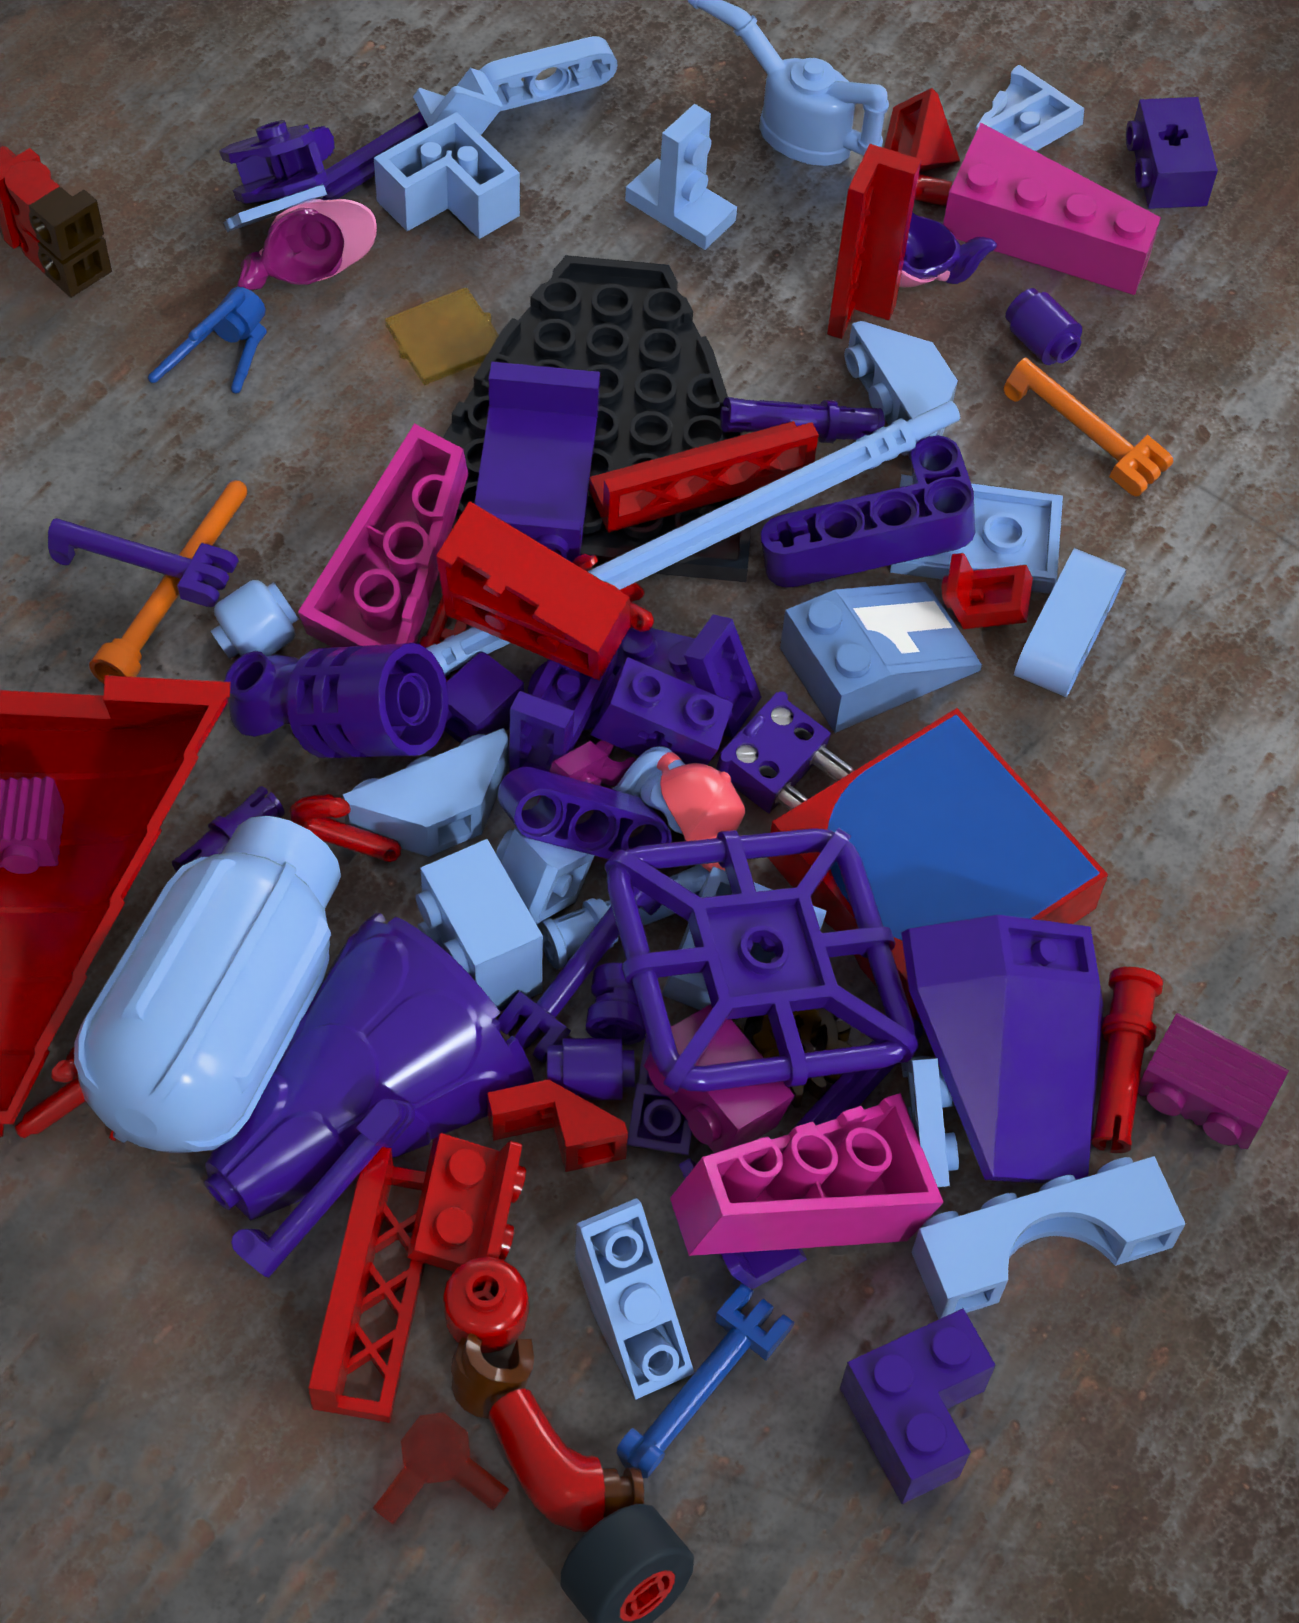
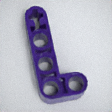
[761,435,976,588]

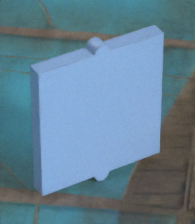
[223,185,327,232]

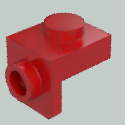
[941,553,1033,629]

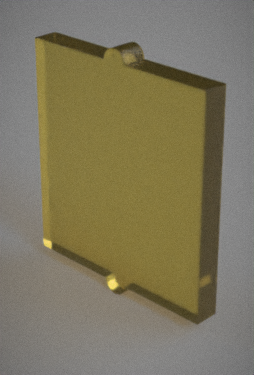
[385,287,499,385]

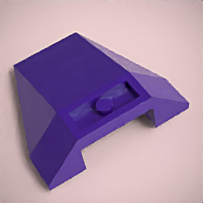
[901,915,1104,1183]

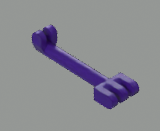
[48,518,239,607]
[497,887,662,1063]
[231,1099,415,1278]

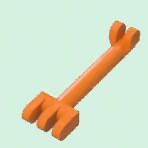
[1004,357,1173,497]

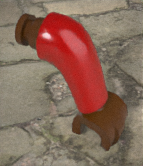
[451,1333,644,1532]

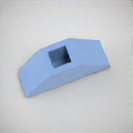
[844,321,958,460]
[343,728,509,857]
[575,1198,695,1399]

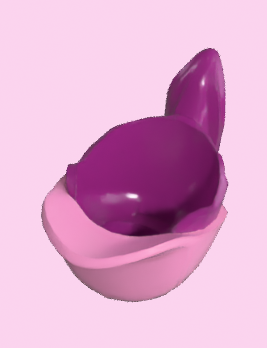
[237,199,377,291]

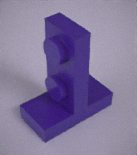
[613,614,762,738]
[509,650,618,773]

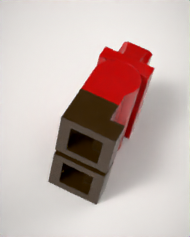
[0,146,112,298]

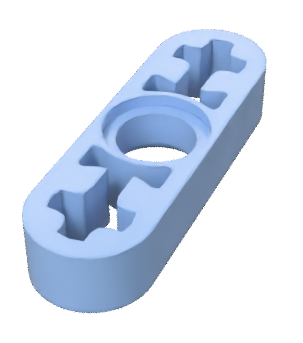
[479,36,618,111]

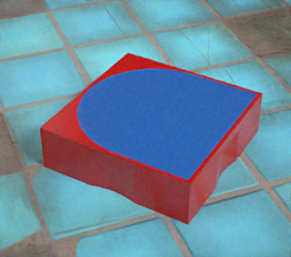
[767,708,1108,1024]

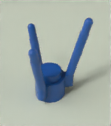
[148,286,267,394]

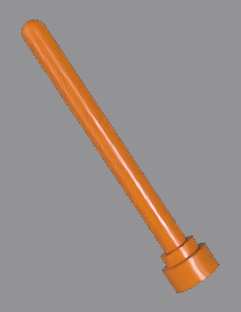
[89,480,248,684]

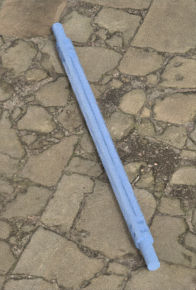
[426,400,960,677]

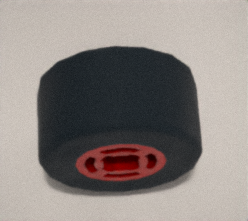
[560,1504,694,1623]

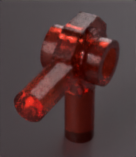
[373,1412,509,1525]

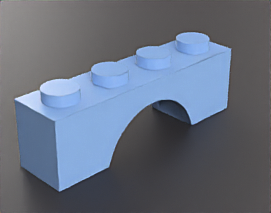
[911,1156,1185,1319]

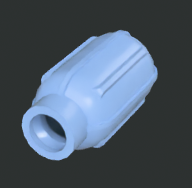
[74,816,341,1153]

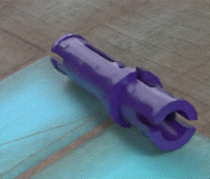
[721,397,885,444]

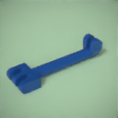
[617,1283,795,1479]

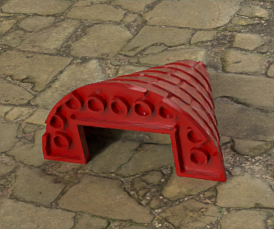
[0,675,231,1137]

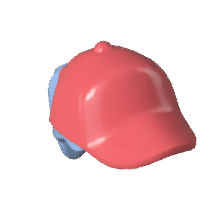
[612,746,745,872]

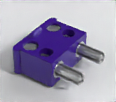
[716,691,854,814]

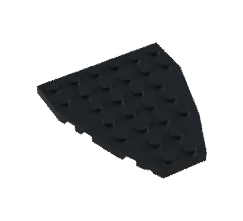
[443,255,751,582]

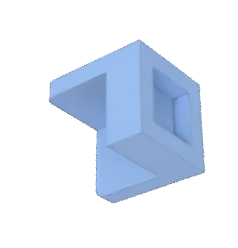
[413,68,503,135]

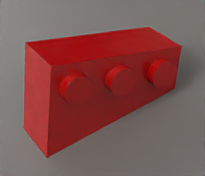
[436,501,631,681]

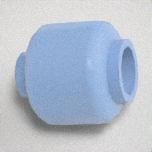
[211,580,299,659]

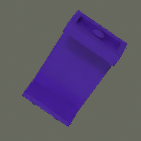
[474,362,600,562]

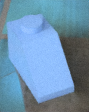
[496,828,594,924]

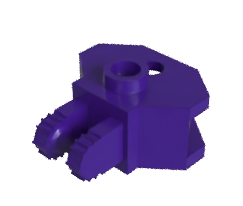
[219,120,335,203]

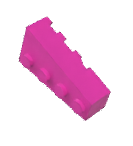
[943,122,1161,295]
[298,423,468,647]
[670,1093,944,1256]

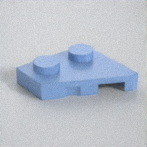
[976,65,1084,151]
[901,1056,959,1187]

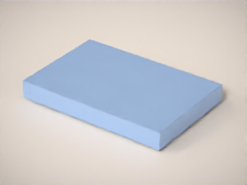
[890,474,1063,594]

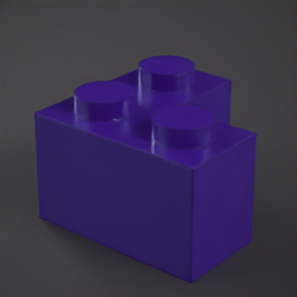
[840,1308,996,1504]

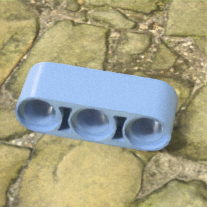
[1014,548,1126,697]

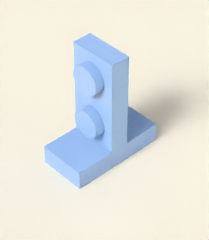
[625,104,737,250]

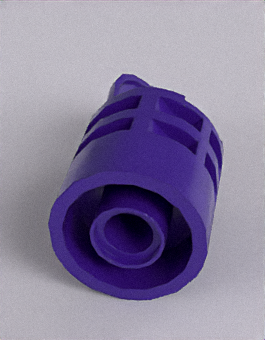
[224,643,449,758]

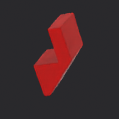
[487,1079,628,1172]

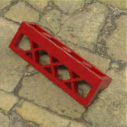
[827,144,922,339]
[589,421,819,532]
[308,1147,426,1423]

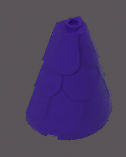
[204,913,534,1221]

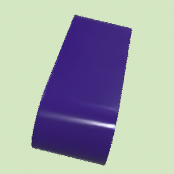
[497,767,672,859]

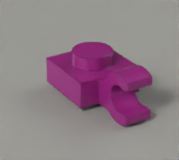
[537,740,636,804]

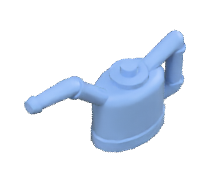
[688,0,889,166]

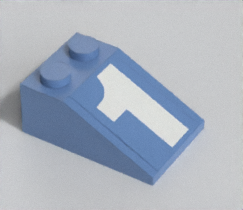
[780,582,982,733]

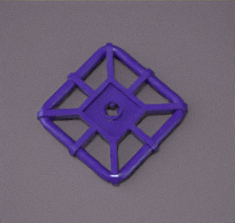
[605,828,919,1093]

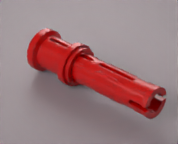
[1091,967,1164,1153]

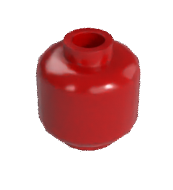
[443,1256,529,1354]

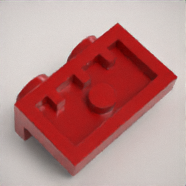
[407,1133,526,1272]

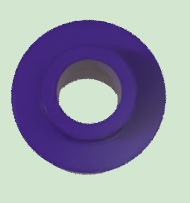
[1005,288,1082,365]
[547,1038,635,1100]

